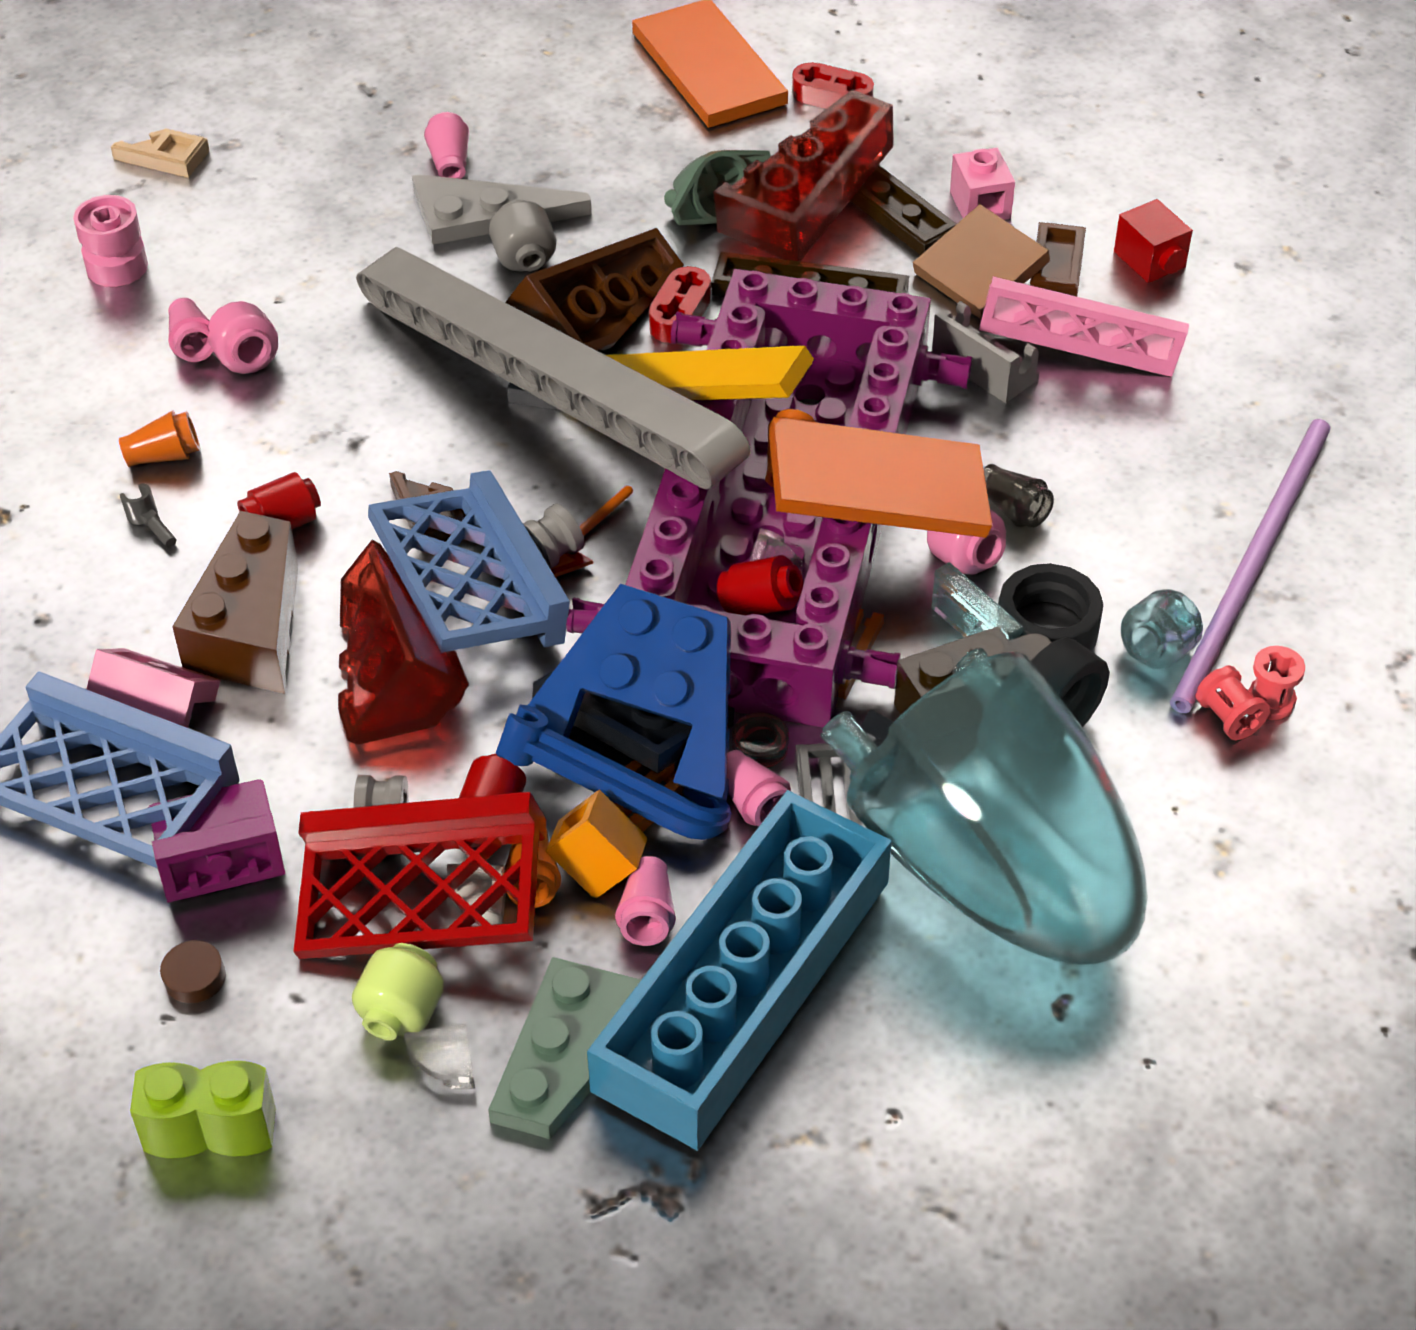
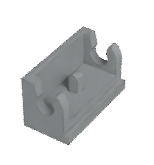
[932,301,1039,403]

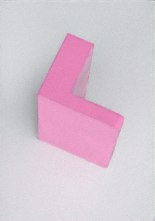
[86,648,221,728]

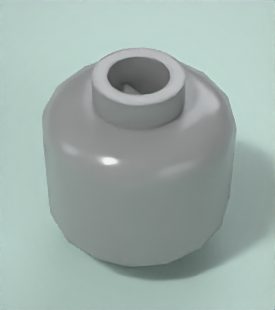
[489,200,557,272]

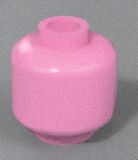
[207,301,278,374]
[927,509,1006,575]

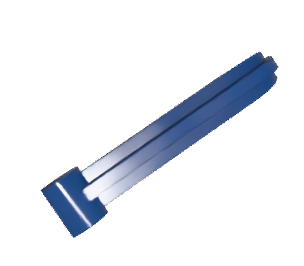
[495,704,732,840]

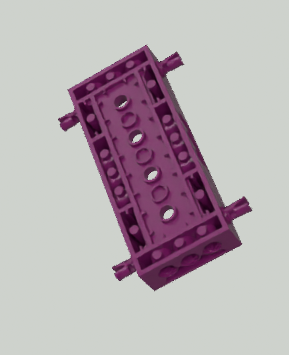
[566,269,972,729]

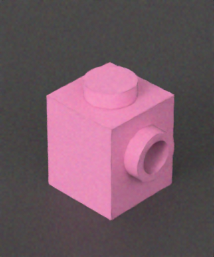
[950,147,1015,220]

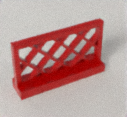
[293,792,546,959]

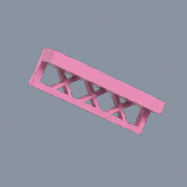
[979,277,1189,377]

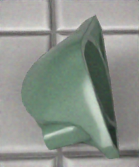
[664,150,774,225]

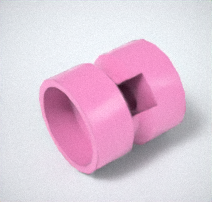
[73,195,148,287]

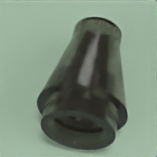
[983,464,1054,528]

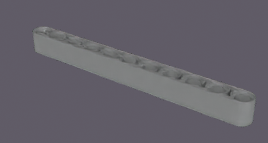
[356,247,751,489]

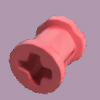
[1248,646,1306,720]
[1195,665,1270,741]

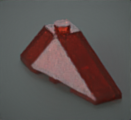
[338,539,469,745]

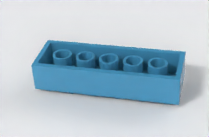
[587,790,892,1151]

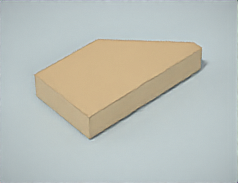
[111,129,210,178]

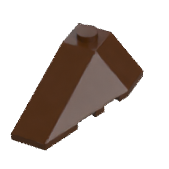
[505,228,684,352]

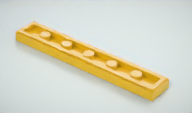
[606,345,814,400]

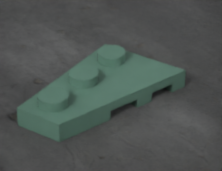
[488,957,641,1139]

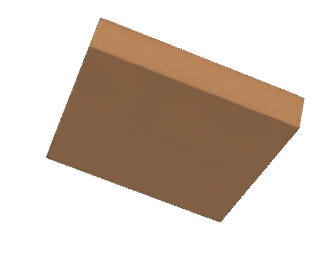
[913,204,1050,319]

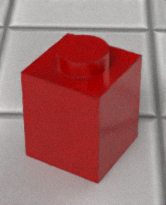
[1114,199,1193,283]

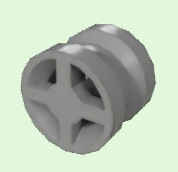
[523,503,585,569]
[353,775,409,808]

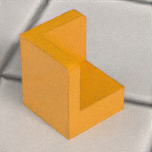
[546,789,647,898]

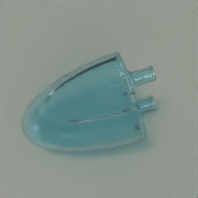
[820,648,1148,965]

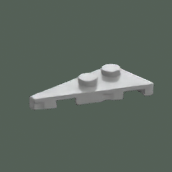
[412,174,592,245]

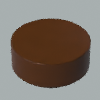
[160,940,226,1003]

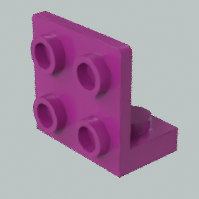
[148,779,286,903]

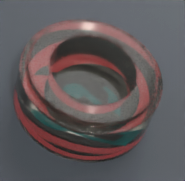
[732,712,789,768]

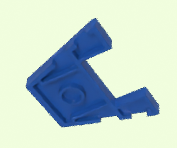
[528,583,731,801]

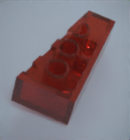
[714,90,894,261]

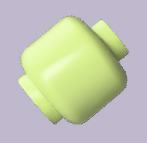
[352,943,444,1040]

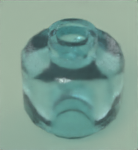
[1120,589,1204,669]

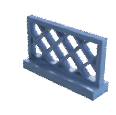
[368,470,570,653]
[0,671,240,868]

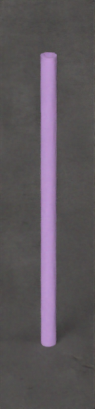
[1170,419,1331,713]

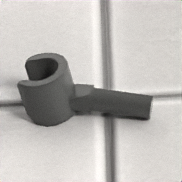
[120,483,177,548]

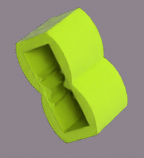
[130,1061,276,1158]

